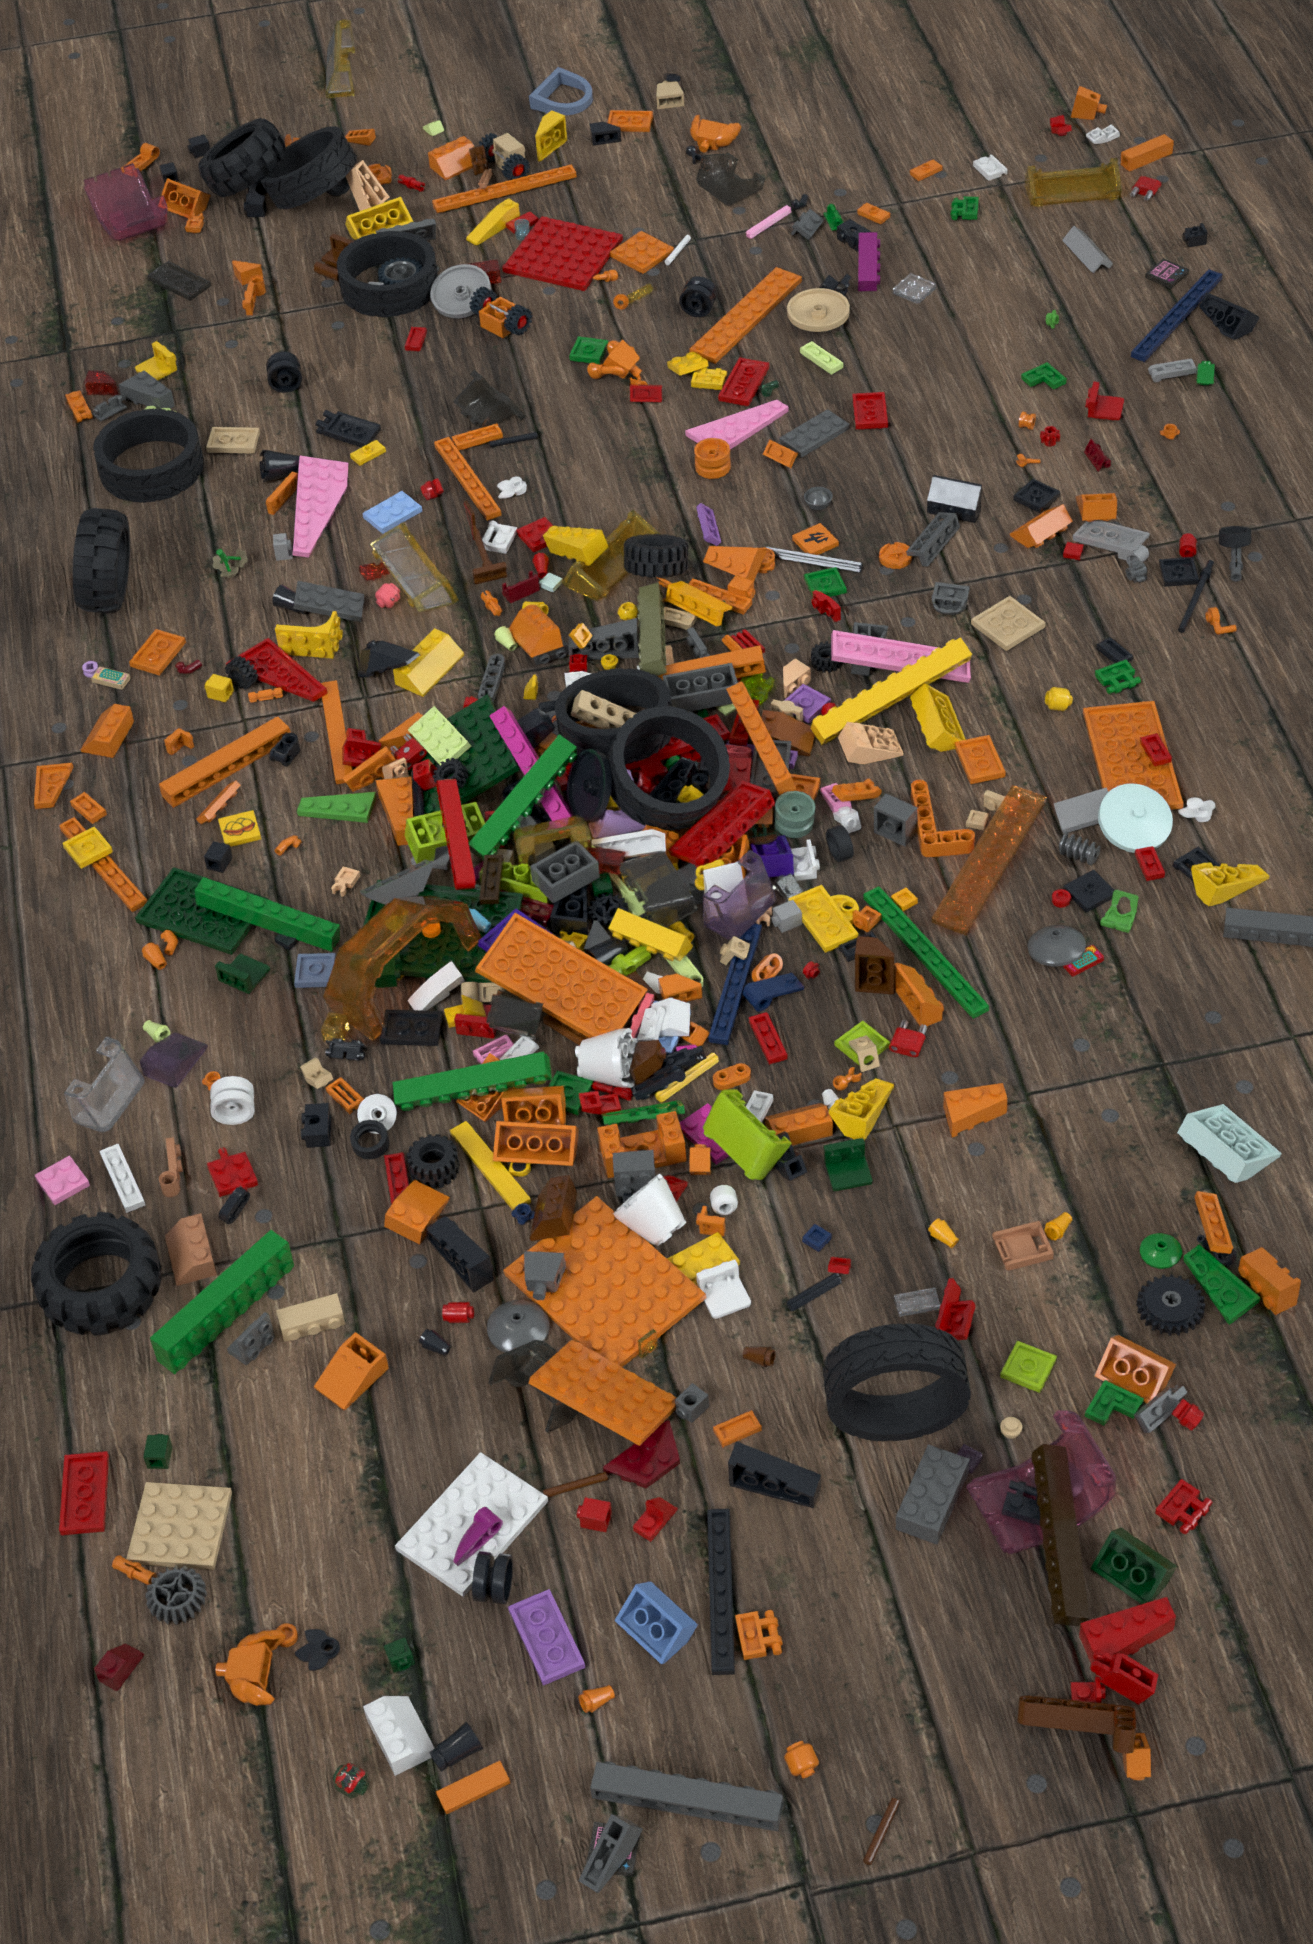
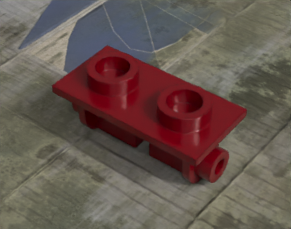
[1084,438,1111,472]

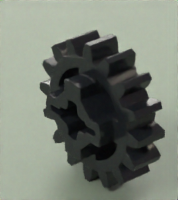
[588,893,629,929]

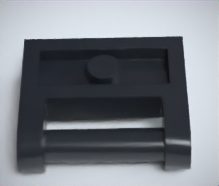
[1172,846,1220,882]

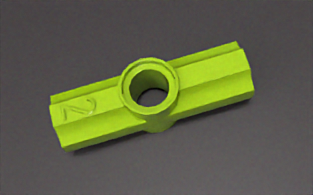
[609,945,651,976]

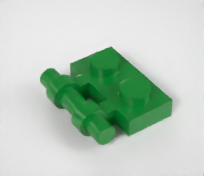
[950,196,979,220]
[1095,660,1141,694]

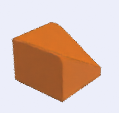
[680,1021,710,1046]

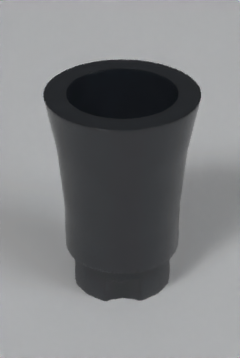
[272,584,309,615]
[585,939,629,966]
[429,1721,483,1772]

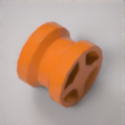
[1018,411,1036,430]

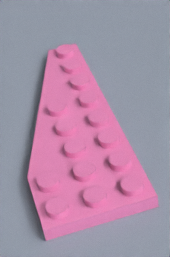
[292,456,348,558]

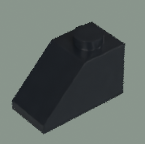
[589,122,621,146]

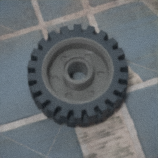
[378,257,422,285]

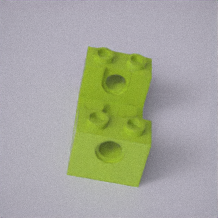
[404,802,485,864]

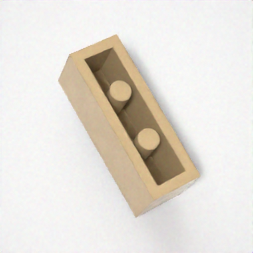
[276,1293,346,1342]

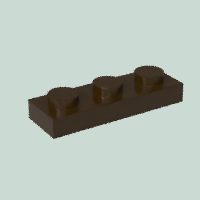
[479,855,504,904]

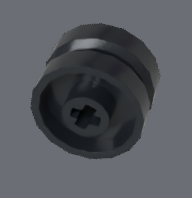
[679,276,717,317]
[266,351,302,393]
[472,1551,513,1605]

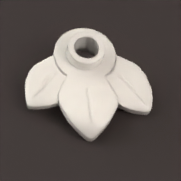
[497,477,527,499]
[1178,798,1215,822]

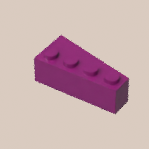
[858,232,880,291]

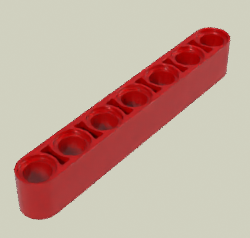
[437,779,475,890]

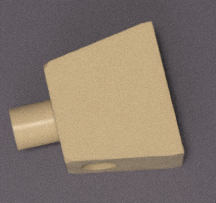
[656,80,684,109]

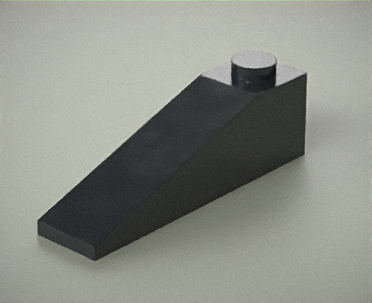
[1199,292,1260,340]
[358,640,420,678]

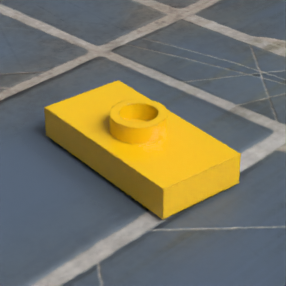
[350,440,386,466]

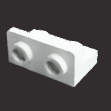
[791,839,820,881]

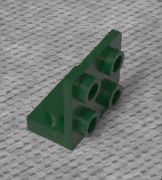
[215,954,270,994]
[823,1138,873,1191]

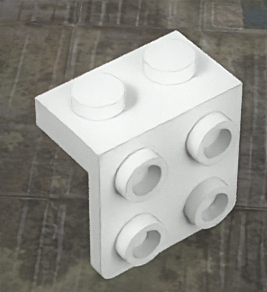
[696,1260,751,1319]

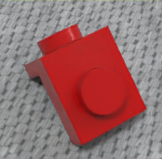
[1050,115,1072,136]

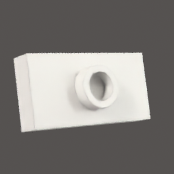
[500,1034,539,1060]

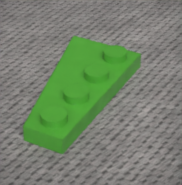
[297,792,377,823]

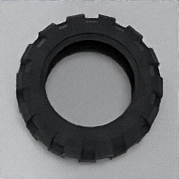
[198,118,286,197]
[73,508,130,614]
[31,1212,162,1336]

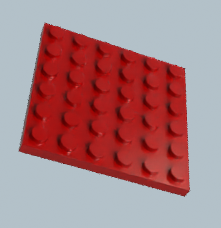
[502,216,623,291]

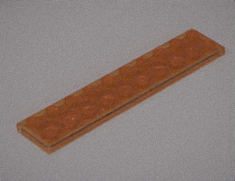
[931,785,1047,936]

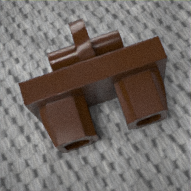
[469,145,488,175]

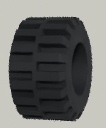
[407,1134,460,1189]

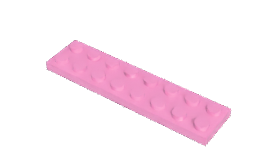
[831,630,971,683]

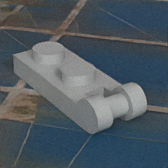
[1148,358,1197,382]

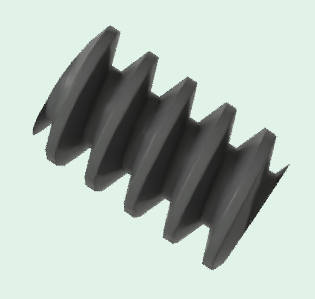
[1059,831,1101,866]

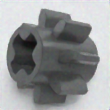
[1126,560,1147,583]

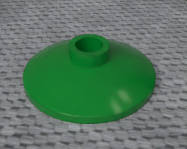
[1140,1233,1182,1269]

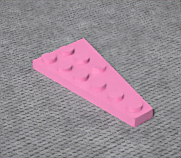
[685,400,788,450]

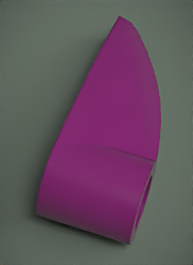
[453,1507,503,1566]

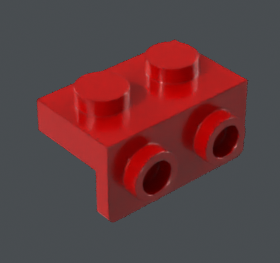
[342,737,381,767]

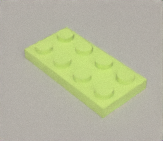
[408,706,471,766]

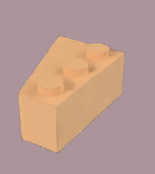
[346,160,389,211]

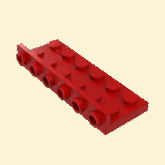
[668,780,775,872]

